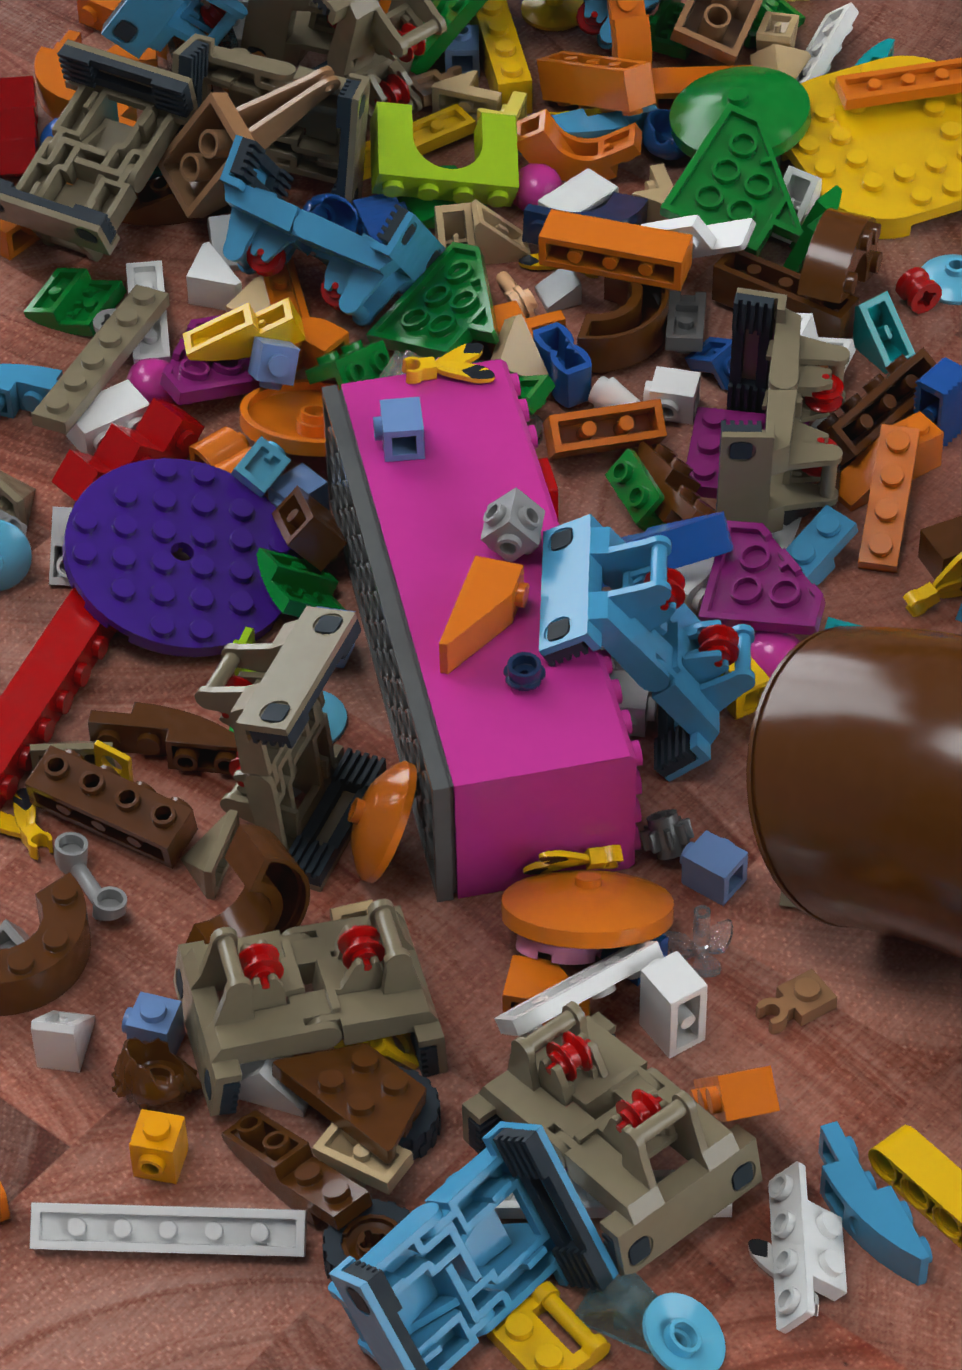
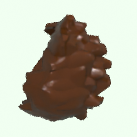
[111,1037,202,1109]

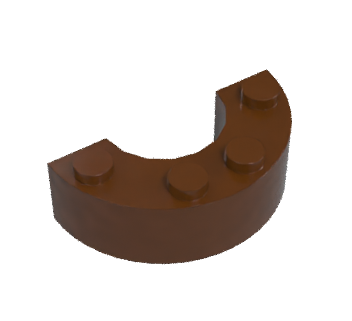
[797,208,882,304]
[577,277,669,375]
[186,824,310,944]
[0,872,91,1016]

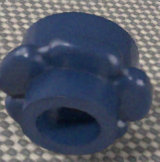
[503,652,546,691]

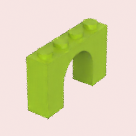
[370,101,519,207]

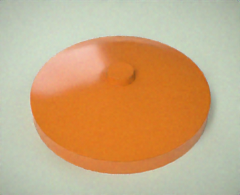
[239,379,340,457]
[501,869,674,949]

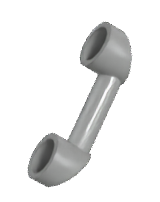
[54,832,127,921]

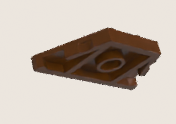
[272,1043,426,1165]

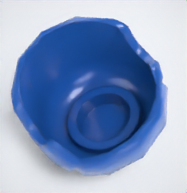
[642,109,687,160]
[302,193,359,233]

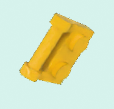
[487,1281,611,1370]

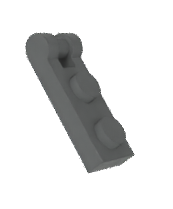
[665,291,707,354]

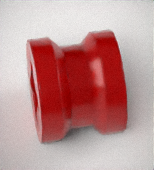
[895,267,942,314]

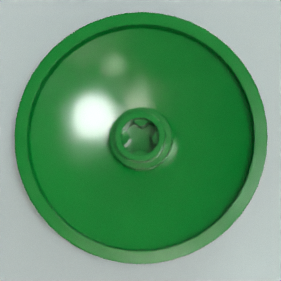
[669,66,811,158]

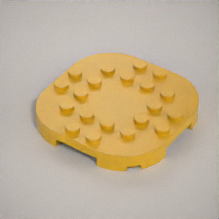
[780,56,962,239]

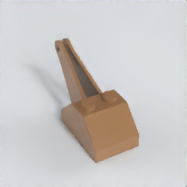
[670,0,763,66]
[157,66,341,218]

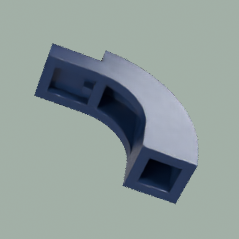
[522,192,648,245]

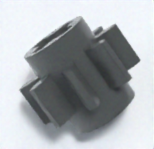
[639,809,694,860]

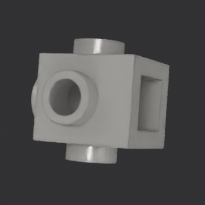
[480,487,545,562]

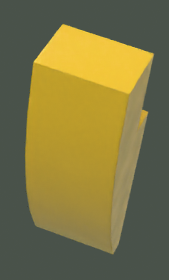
[183,297,306,361]

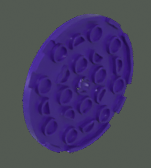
[62,458,298,657]

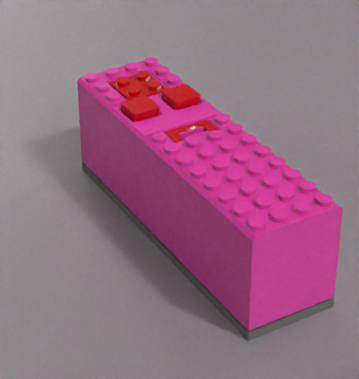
[322,359,643,902]

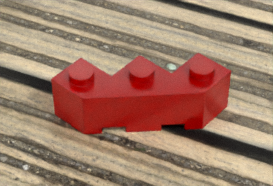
[0,76,39,179]
[51,397,205,501]

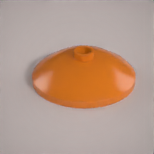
[348,761,417,883]

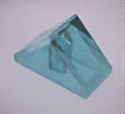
[575,1273,658,1356]

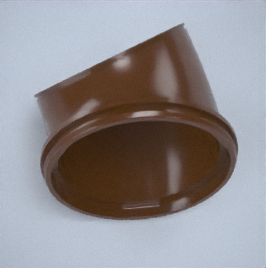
[746,626,962,979]

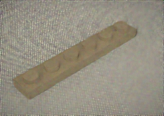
[31,285,170,435]

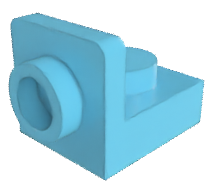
[231,436,291,498]

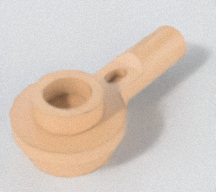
[496,271,538,318]

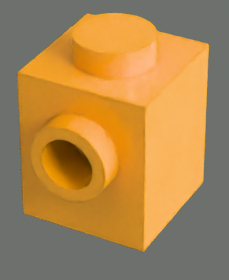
[129,1109,189,1184]

